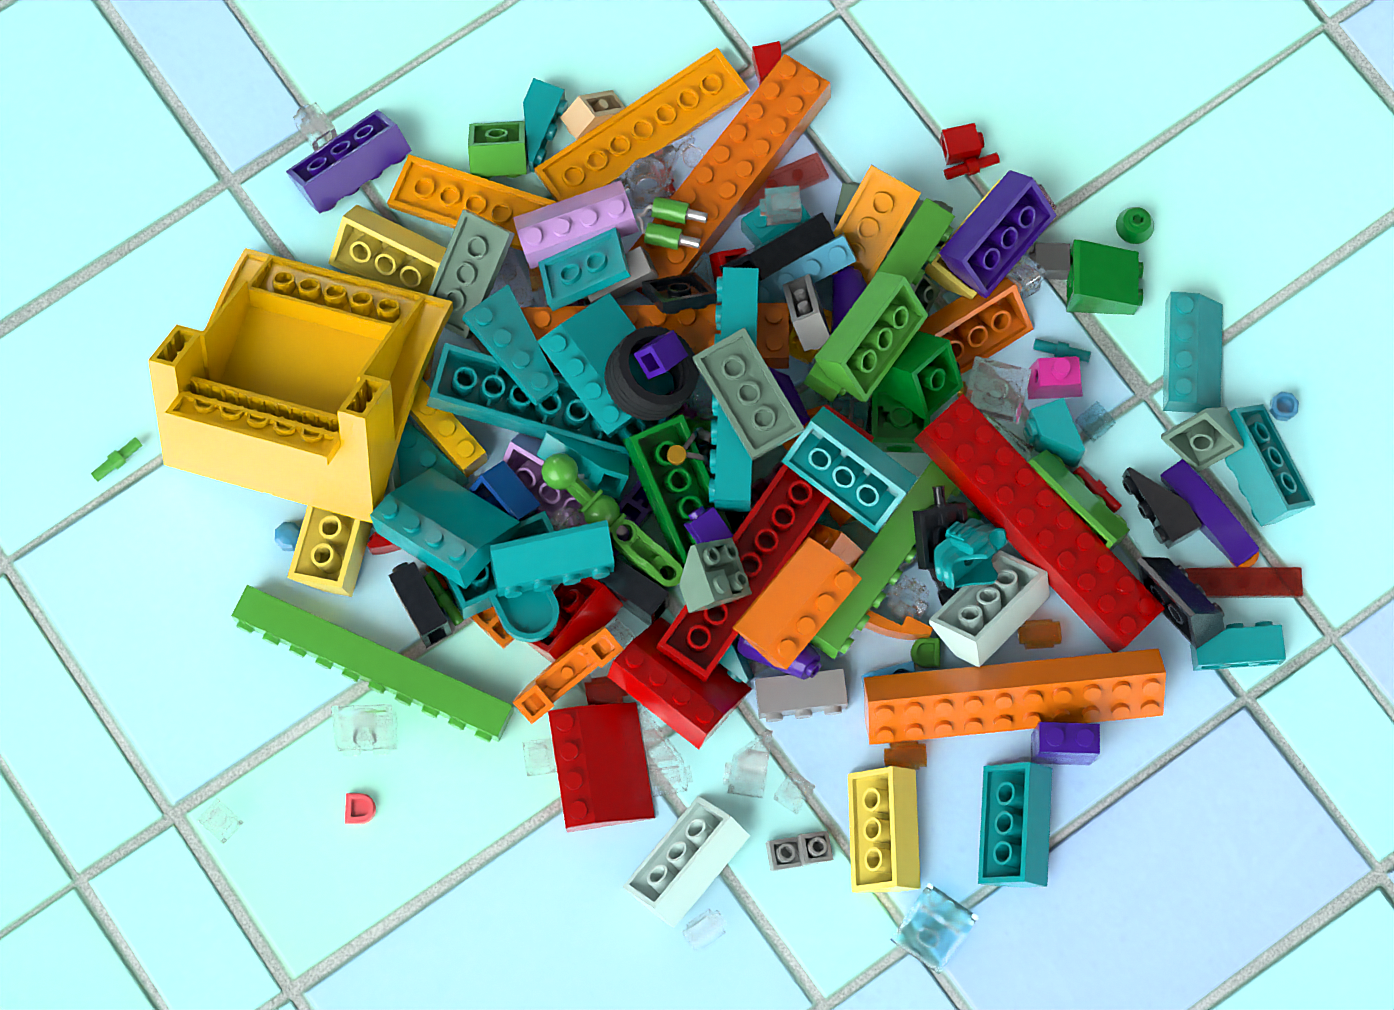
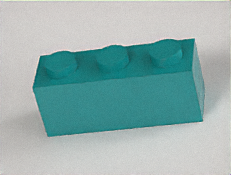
[1190,621,1286,671]

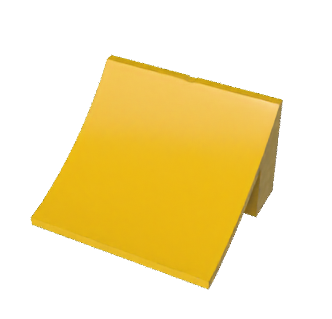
[148,248,453,523]

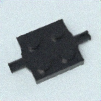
[912,485,969,586]

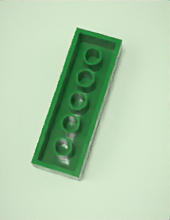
[623,414,734,569]

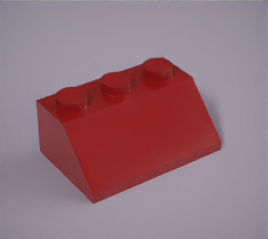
[526,577,623,663]

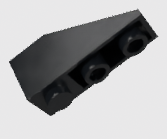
[1122,467,1202,549]

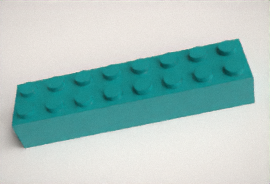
[709,267,759,512]
[426,343,666,466]

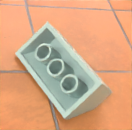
[929,550,1050,667]
[622,796,750,928]

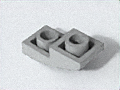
[765,831,834,872]

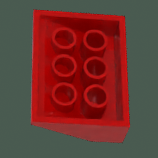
[607,617,752,750]
[548,702,655,833]

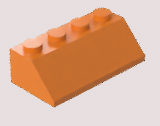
[918,277,1034,375]
[732,537,862,670]

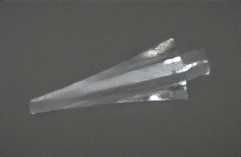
[981,411,1035,462]

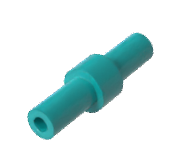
[1033,338,1091,363]

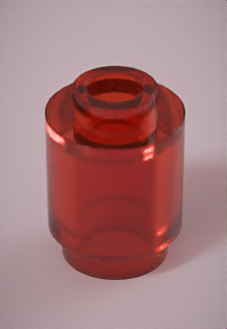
[584,676,628,705]

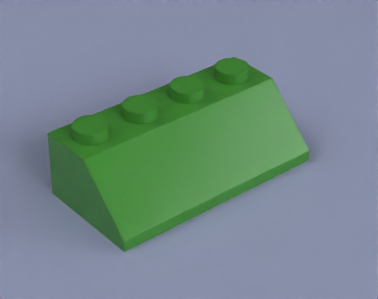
[814,271,928,402]
[1028,449,1130,551]

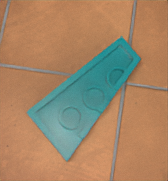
[462,284,559,406]

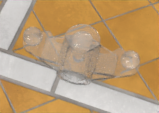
[611,135,705,218]

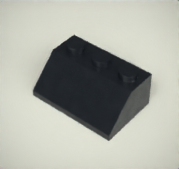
[1137,557,1225,649]

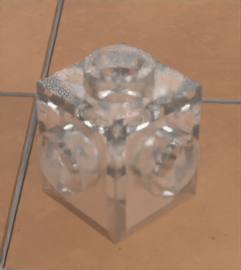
[887,575,930,621]

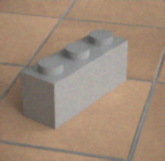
[783,274,831,351]
[755,669,848,722]

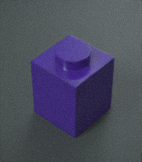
[634,330,688,379]
[684,505,733,544]

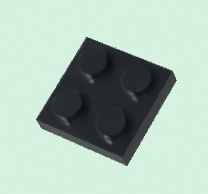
[642,272,717,314]

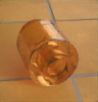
[1017,619,1062,650]
[883,741,927,770]

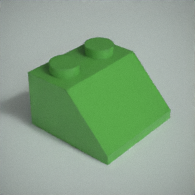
[468,121,527,179]

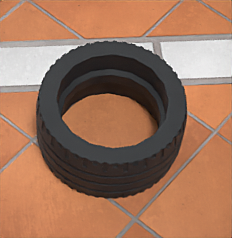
[604,326,699,421]

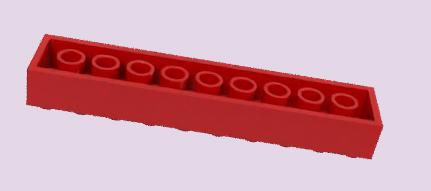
[914,394,1165,653]
[656,404,874,683]

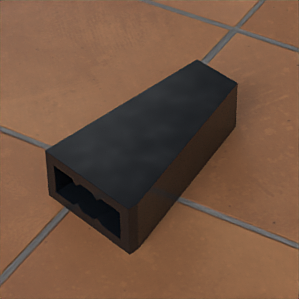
[719,212,835,281]
[590,555,669,626]

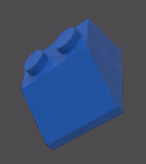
[468,460,541,521]

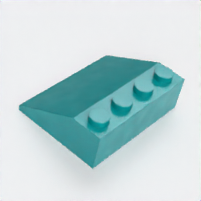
[537,293,674,438]
[370,468,521,589]

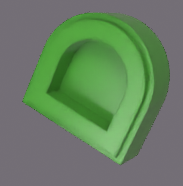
[910,637,941,668]

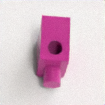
[1026,356,1083,399]

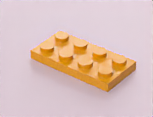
[832,164,921,286]

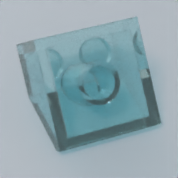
[890,883,979,974]

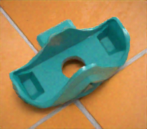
[934,518,1007,590]

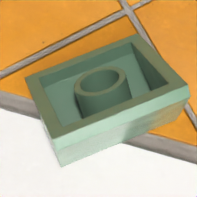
[1161,407,1244,473]

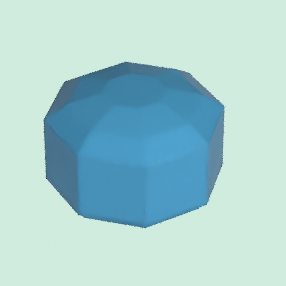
[1269,391,1299,422]
[274,522,301,551]

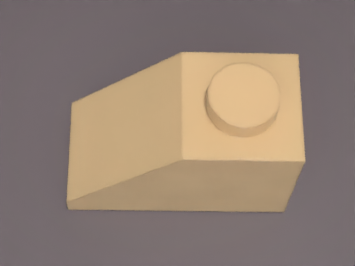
[560,90,626,139]

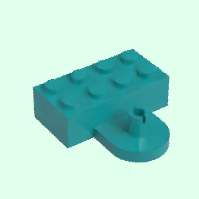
[442,511,559,642]

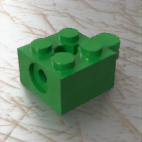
[870,387,930,453]

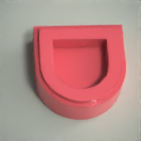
[345,793,376,824]

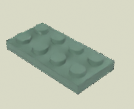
[428,209,515,339]
[693,328,805,461]

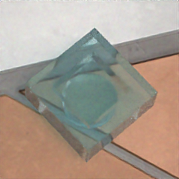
[1074,401,1116,443]

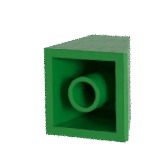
[1066,239,1144,315]
[877,331,964,420]

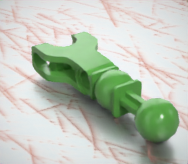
[541,453,683,588]

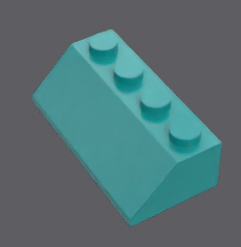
[1163,292,1223,413]
[1225,404,1316,527]
[781,406,918,533]
[490,520,614,598]
[978,762,1052,888]

